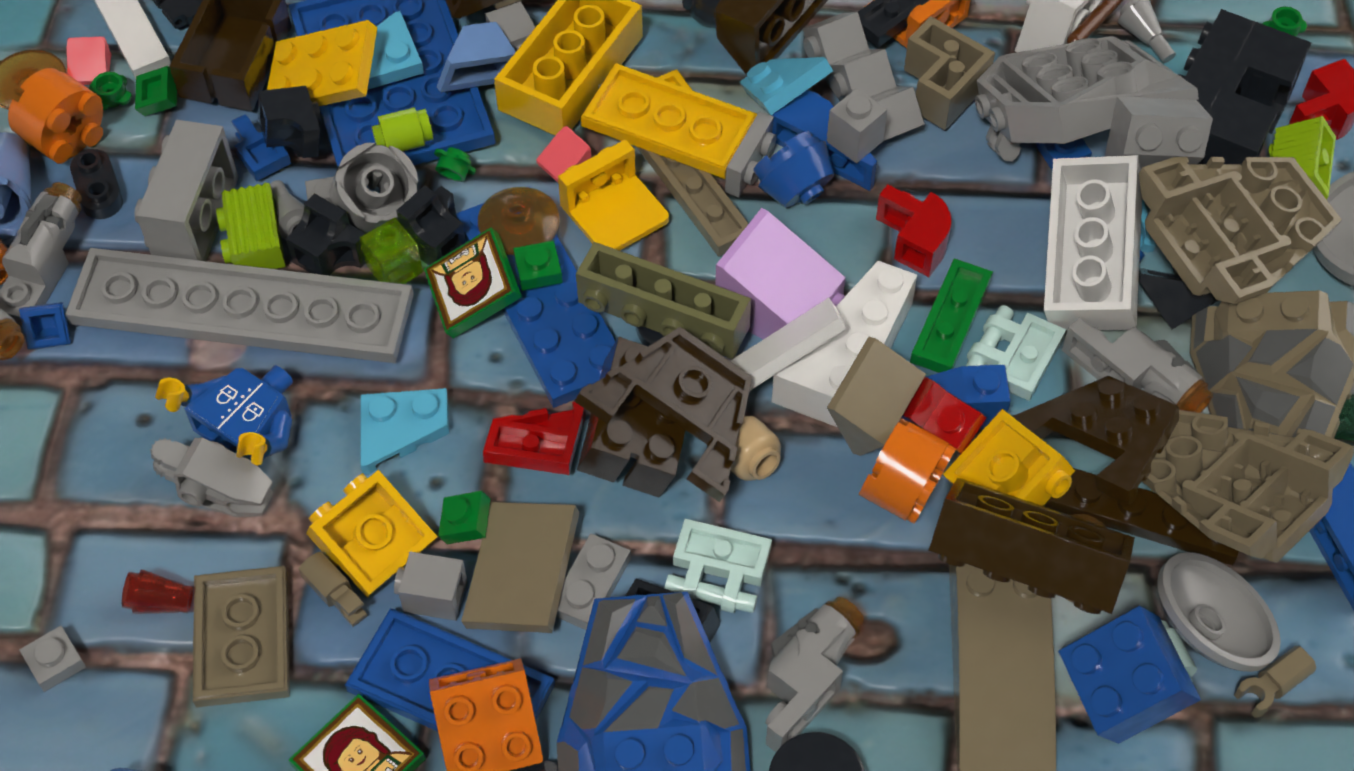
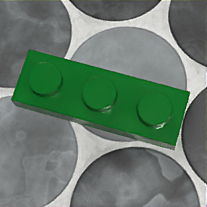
[910,258,993,373]

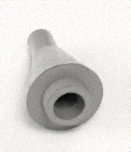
[1118,0,1176,63]
[270,180,304,240]

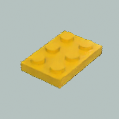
[267,20,377,106]

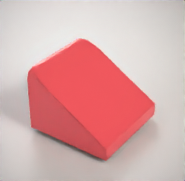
[66,36,112,85]
[536,126,592,182]

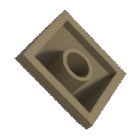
[827,336,926,456]

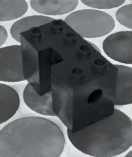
[1178,9,1312,164]

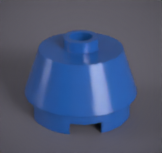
[753,130,834,208]

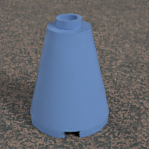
[0,132,32,239]

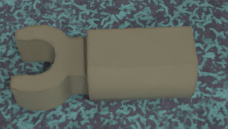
[298,551,368,627]
[1234,646,1316,718]

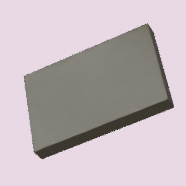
[461,502,580,633]
[193,566,290,708]

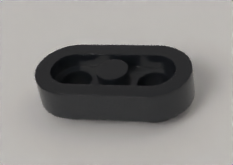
[70,149,123,219]

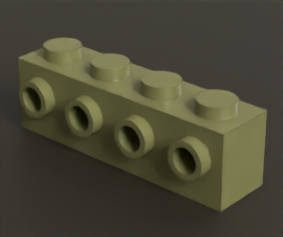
[576,242,751,359]

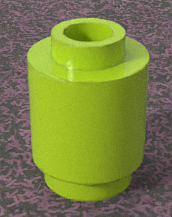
[371,107,433,152]

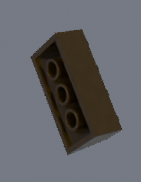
[714,0,828,75]
[928,478,1135,614]

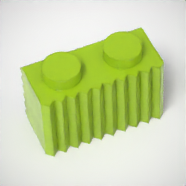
[1269,116,1336,200]
[216,182,286,269]

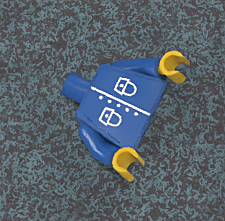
[155,365,293,467]

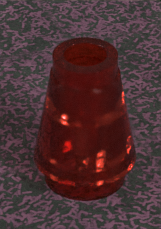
[121,569,193,614]

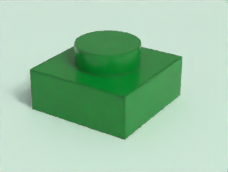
[135,66,177,116]
[513,240,563,291]
[438,490,491,544]

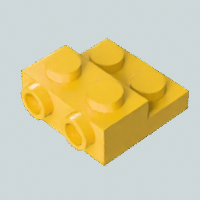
[943,409,1075,506]
[306,469,438,598]

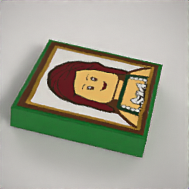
[424,227,522,339]
[289,694,426,771]

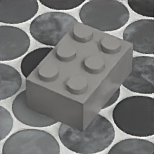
[135,120,239,261]

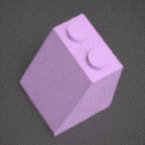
[715,208,846,339]

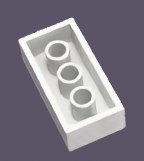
[1044,155,1142,331]

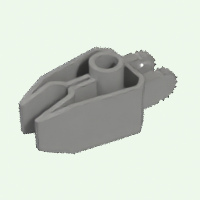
[150,438,273,518]

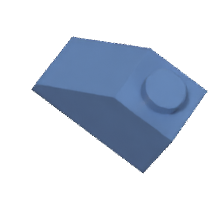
[437,22,516,92]

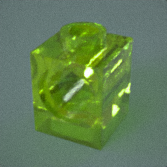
[360,217,423,284]

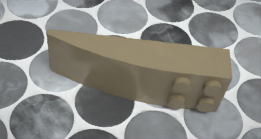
[949,563,1056,771]

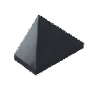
[1139,268,1219,330]

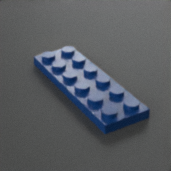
[456,186,616,408]

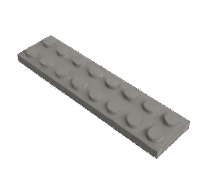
[65,248,414,363]

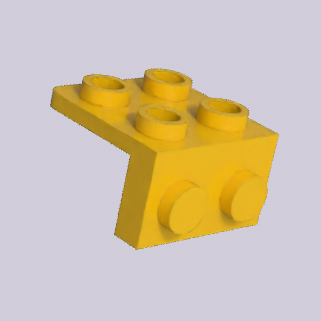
[558,139,669,251]

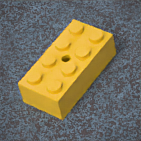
[494,0,643,136]

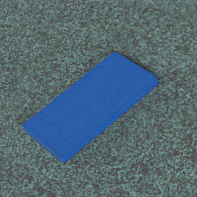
[345,608,555,732]

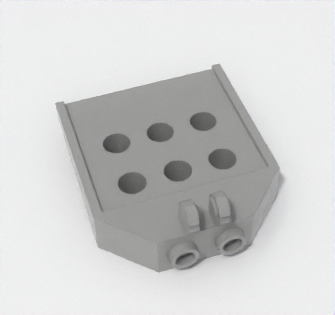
[975,36,1199,162]

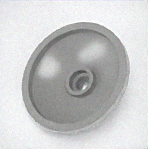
[1157,552,1281,672]

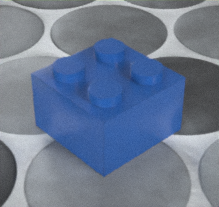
[1058,605,1201,744]

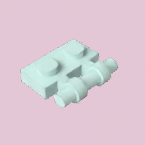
[966,305,1066,401]
[665,519,772,613]

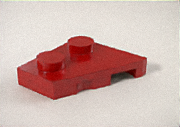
[483,402,586,475]

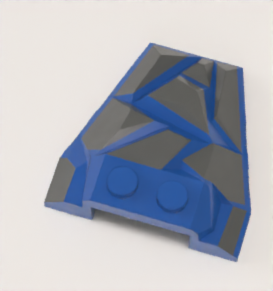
[557,591,751,771]

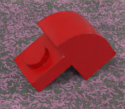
[1289,59,1354,140]
[876,184,951,278]

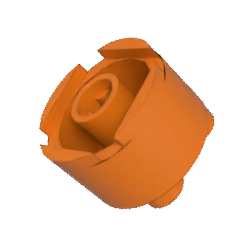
[8,68,103,164]
[859,418,956,524]

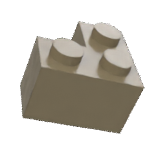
[904,16,995,130]

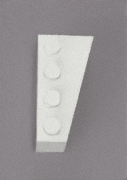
[1015,0,1103,52]
[772,261,917,427]

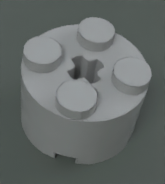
[329,143,418,236]

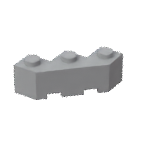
[803,12,924,141]

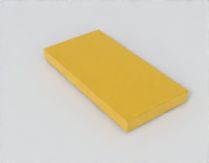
[581,63,757,179]

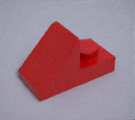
[902,377,986,454]

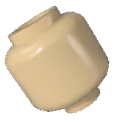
[731,416,781,481]

